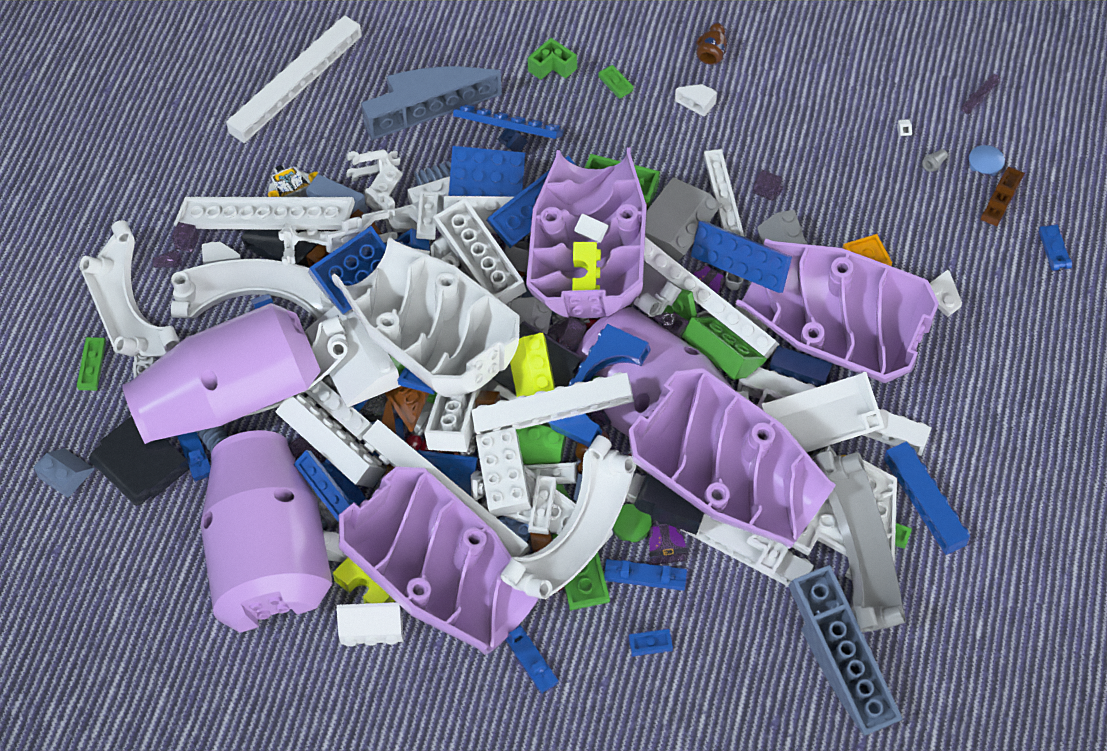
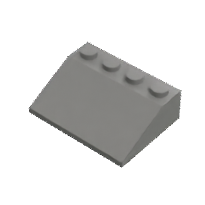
[645,177,722,262]

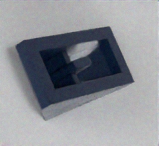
[497,128,528,152]

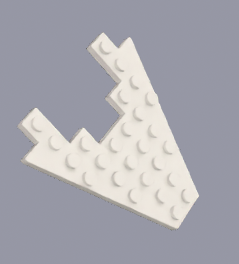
[746,459,897,625]

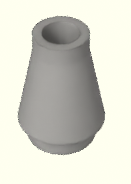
[922,149,948,172]

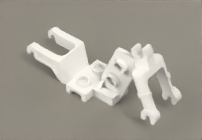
[346,149,431,244]
[279,209,398,266]

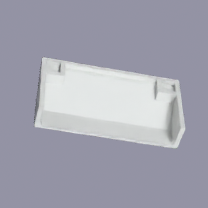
[306,306,400,408]
[757,372,885,452]

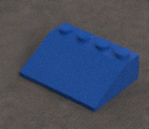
[308,226,387,315]

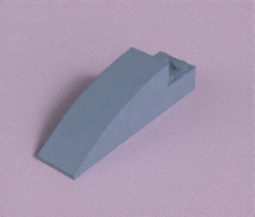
[361,66,502,140]
[788,565,903,736]

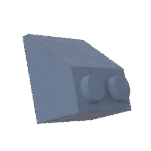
[33,448,94,498]

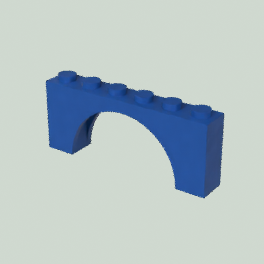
[548,324,651,447]

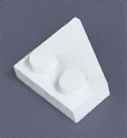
[929,270,962,317]

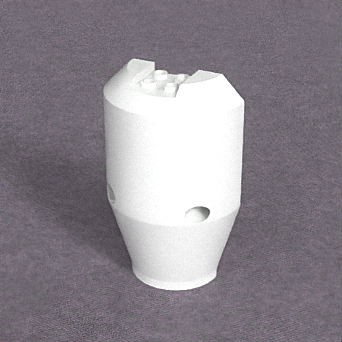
[332,237,520,397]

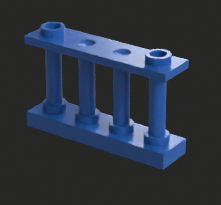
[294,450,369,521]

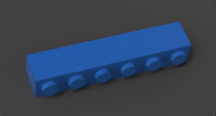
[884,441,970,555]

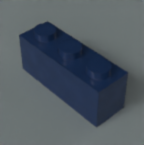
[769,346,832,387]

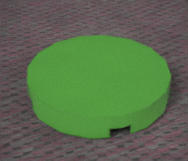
[612,504,651,542]

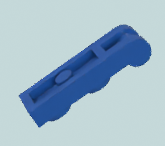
[1039,224,1072,271]

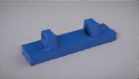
[177,431,211,482]
[604,559,687,591]
[505,625,559,694]

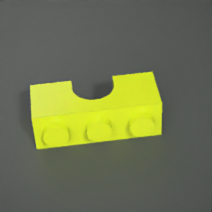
[572,242,601,291]
[333,557,395,604]

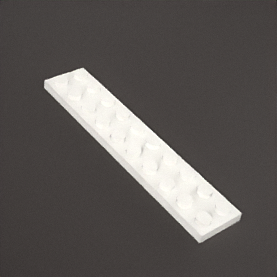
[174,197,355,230]

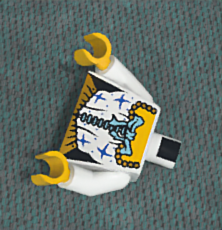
[268,165,318,197]

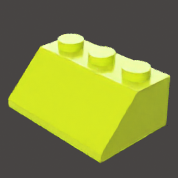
[510,333,555,397]

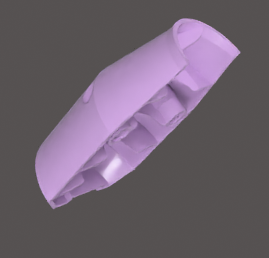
[526,147,647,318]
[736,239,939,383]
[122,303,321,444]
[571,307,734,437]
[628,368,836,549]
[201,430,332,633]
[339,467,539,655]

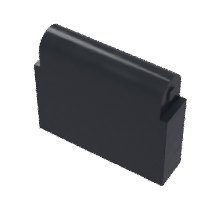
[241,229,334,268]
[492,321,584,394]
[89,416,190,506]
[634,472,705,535]

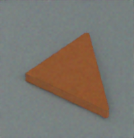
[384,386,429,432]

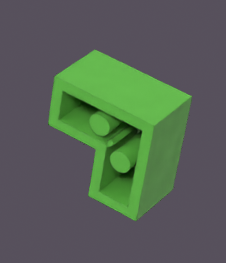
[528,38,577,80]

